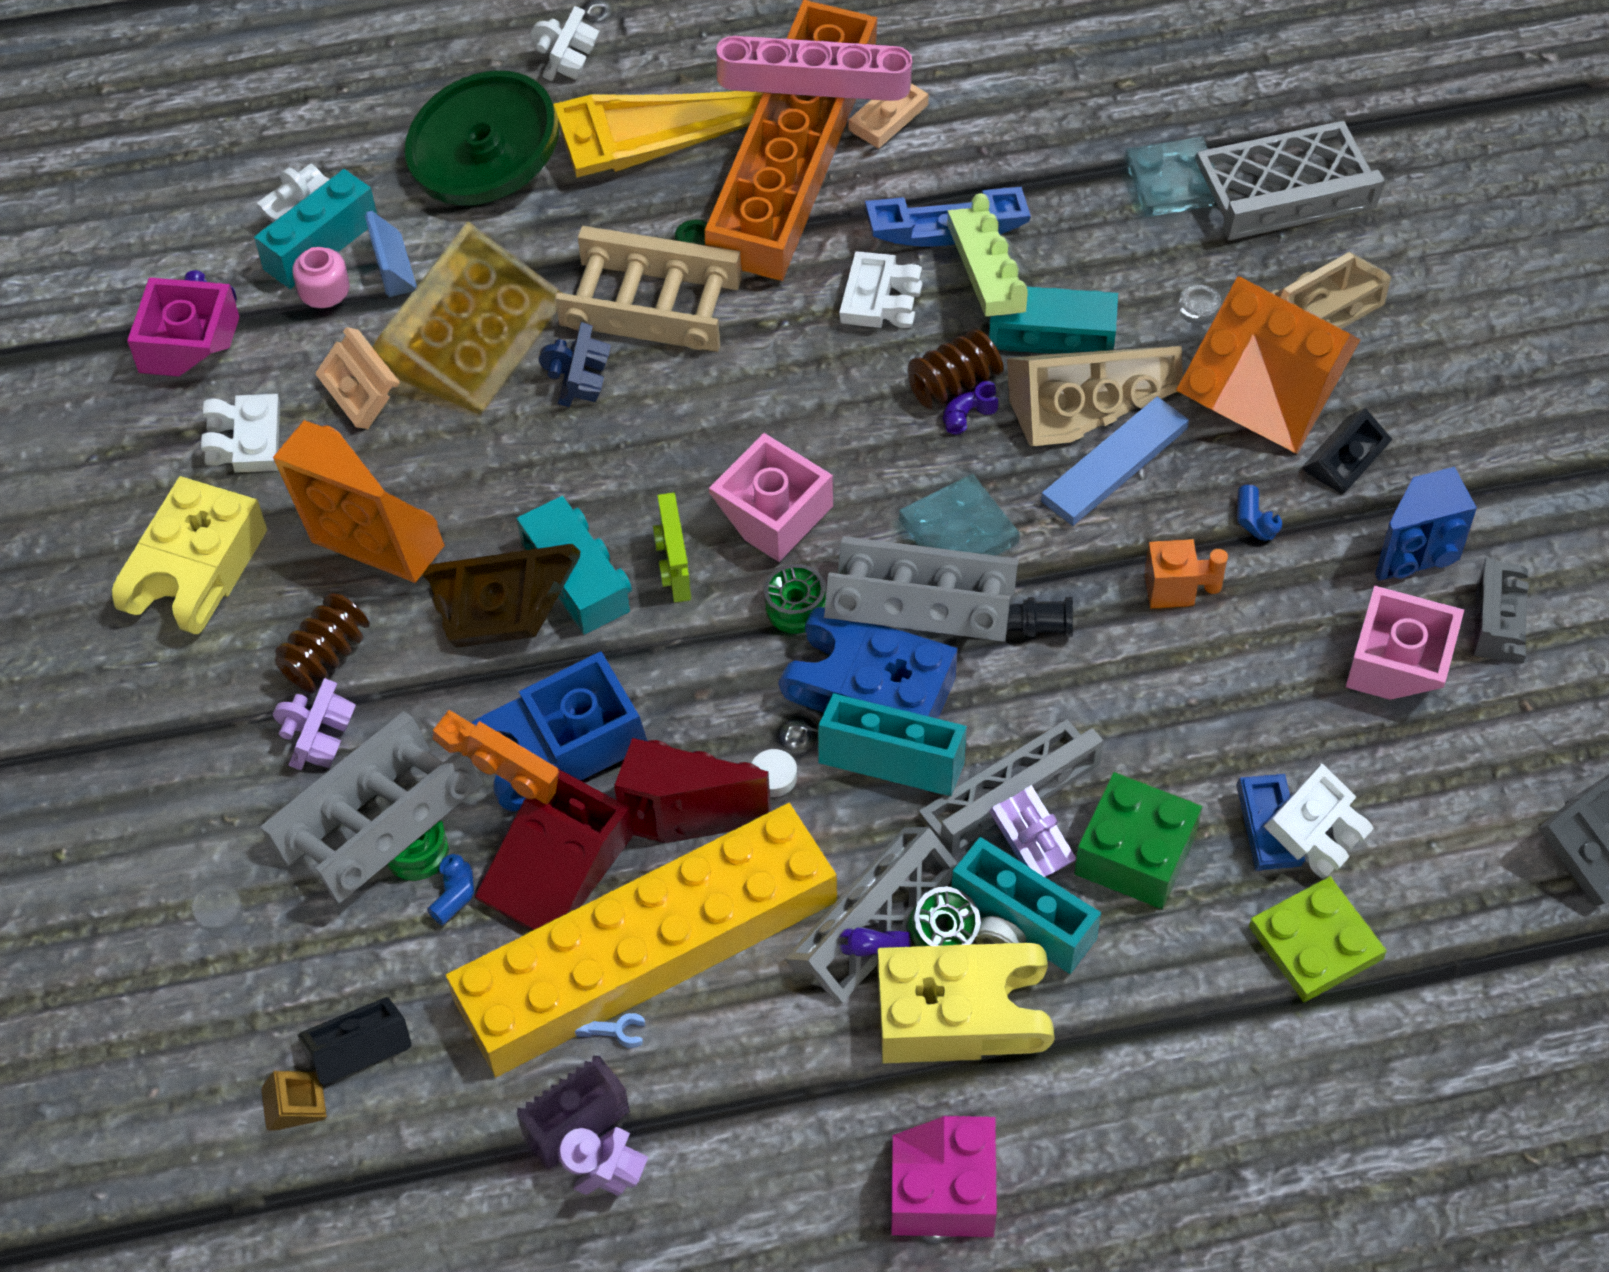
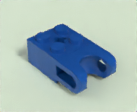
[778,607,957,719]
[471,651,647,811]

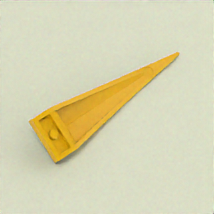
[554,91,763,178]

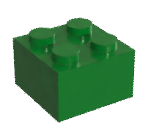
[1074,772,1203,910]

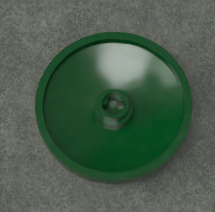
[405,70,560,205]

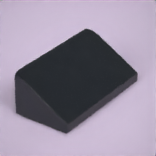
[1302,408,1393,494]
[297,997,412,1084]

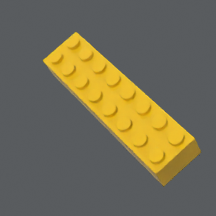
[445,802,837,1078]

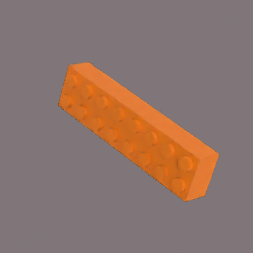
[705,0,878,281]

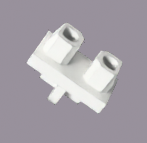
[531,6,600,81]
[257,163,329,222]

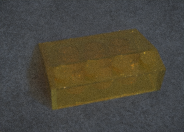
[372,221,562,415]

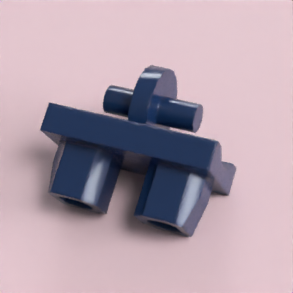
[539,322,611,407]

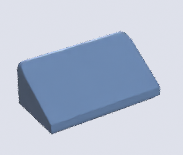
[365,211,417,297]

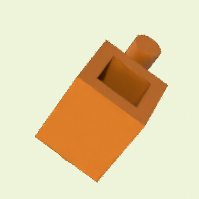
[1144,539,1228,609]

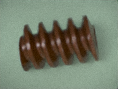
[908,329,1004,409]
[274,593,370,693]

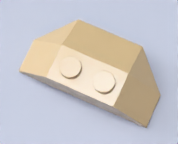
[1271,252,1391,329]

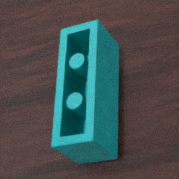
[254,169,377,289]
[989,287,1118,354]
[516,495,632,635]
[818,693,967,796]
[951,837,1102,975]

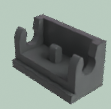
[1473,558,1529,663]

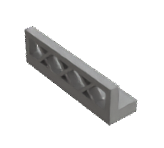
[919,719,1104,857]
[784,827,958,1003]

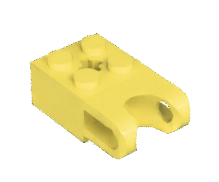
[112,476,267,634]
[878,943,1055,1064]

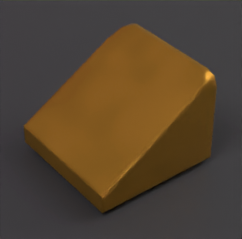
[262,1071,327,1130]

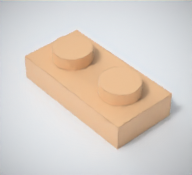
[849,84,929,149]

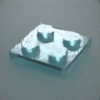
[1125,136,1217,217]
[899,474,1020,556]

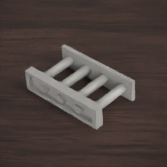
[824,536,1019,642]
[260,711,483,904]

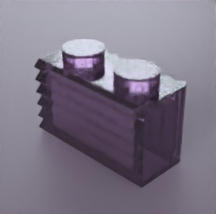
[516,1055,630,1170]

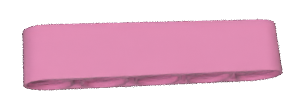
[716,36,912,101]

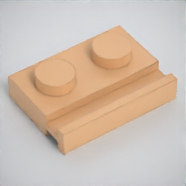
[315,327,400,429]

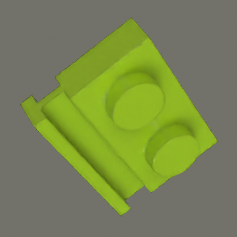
[652,492,691,603]

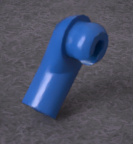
[1237,485,1282,540]
[427,854,474,926]

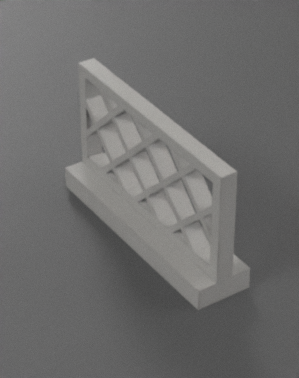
[1195,121,1385,241]

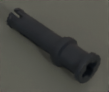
[1007,597,1073,637]

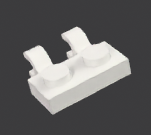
[839,251,923,328]
[201,394,280,473]
[1264,764,1374,879]

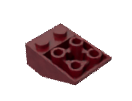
[614,738,771,843]
[475,769,634,931]

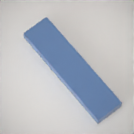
[1041,396,1189,526]

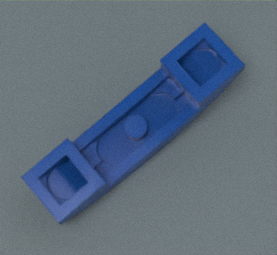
[864,187,1031,246]

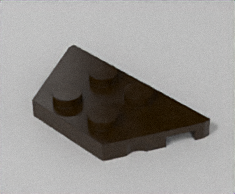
[422,544,581,648]

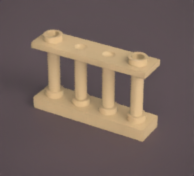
[555,226,742,352]

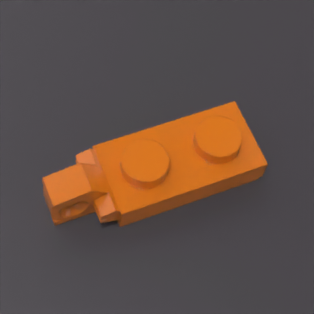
[432,710,559,805]

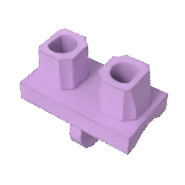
[273,678,356,770]
[989,786,1077,877]
[558,1127,648,1196]

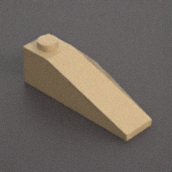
[1007,346,1183,446]

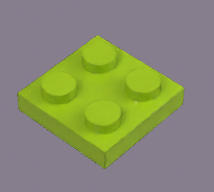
[1249,876,1387,1003]

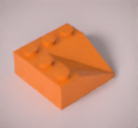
[1176,276,1360,454]
[273,420,445,583]

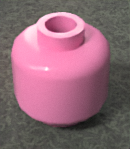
[292,247,350,308]

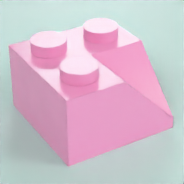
[709,433,833,562]
[1346,586,1464,700]

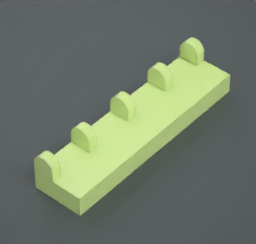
[947,193,1028,317]

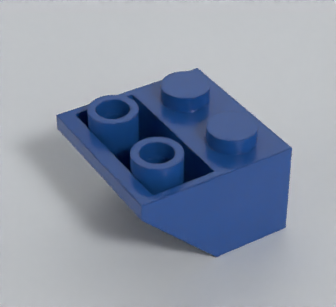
[1375,467,1477,581]

